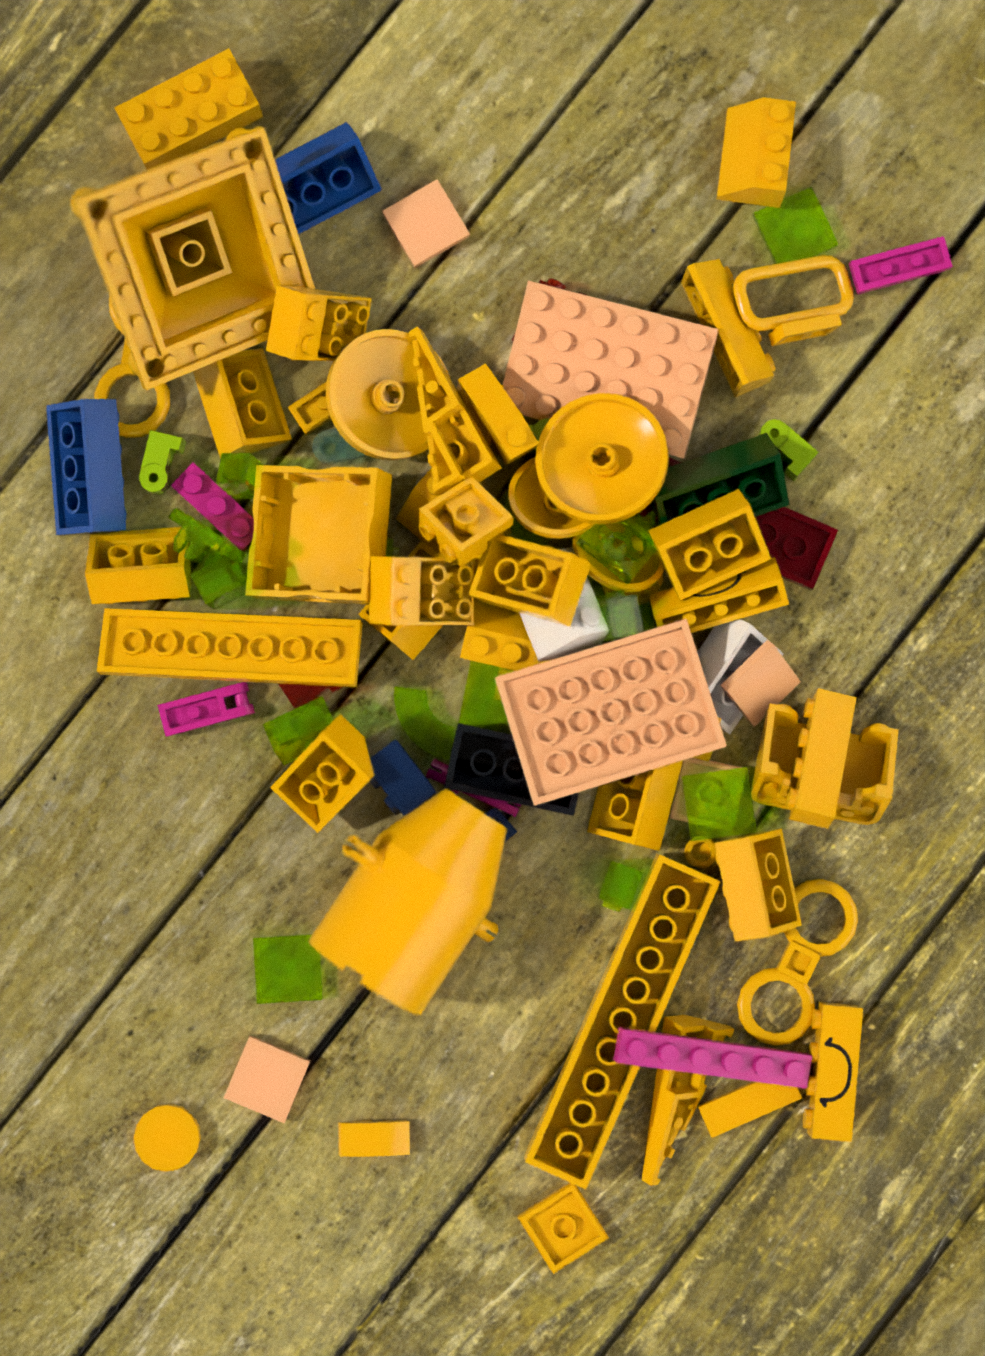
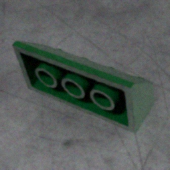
[650,433,790,526]

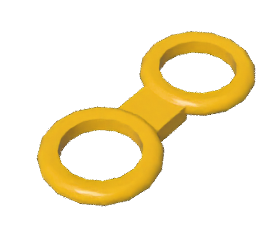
[94,296,171,438]
[737,879,858,1046]

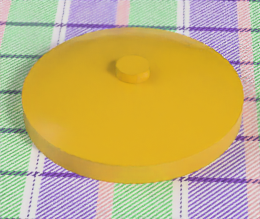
[326,329,450,461]
[535,393,669,524]

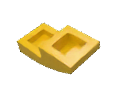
[338,1119,410,1157]

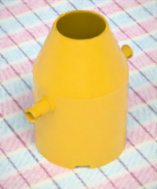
[308,788,507,1015]

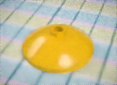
[508,457,595,539]
[573,515,665,592]

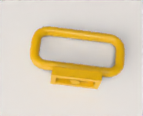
[733,255,854,346]

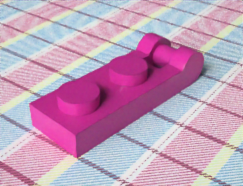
[157,682,255,737]

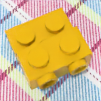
[418,477,513,567]

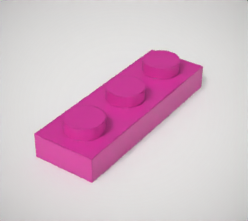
[849,236,953,295]
[171,462,254,553]

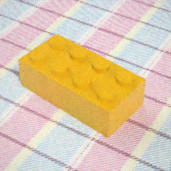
[114,48,263,170]

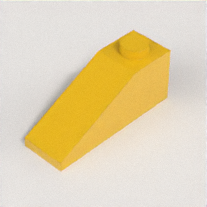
[457,363,539,465]

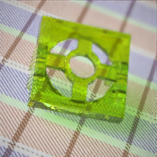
[168,508,246,571]
[576,511,657,584]

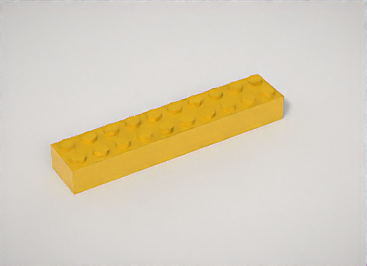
[524,853,721,1189]

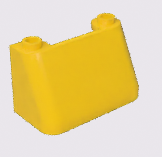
[751,703,899,825]

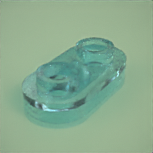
[312,428,367,464]

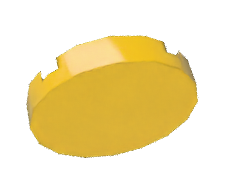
[134,1103,201,1172]

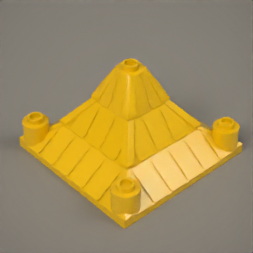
[70,126,315,391]

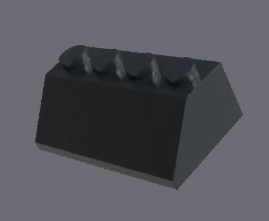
[444,723,579,816]

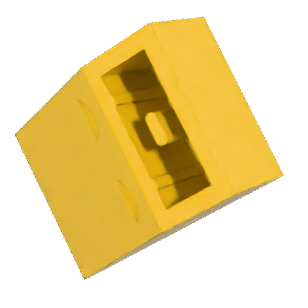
[266,285,372,361]
[369,556,475,625]

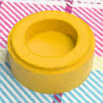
[684,835,716,868]

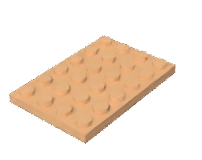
[503,281,719,458]
[495,619,727,806]

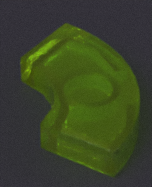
[394,686,455,760]

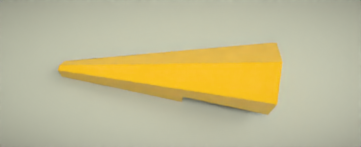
[409,326,502,494]
[641,1015,734,1186]

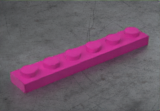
[614,1027,812,1089]

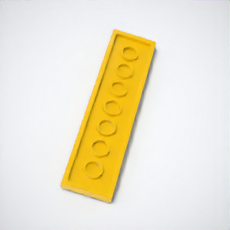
[97,608,363,687]

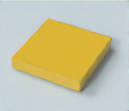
[517,1182,609,1274]

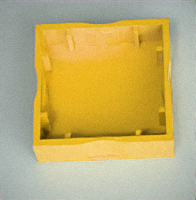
[245,465,392,605]

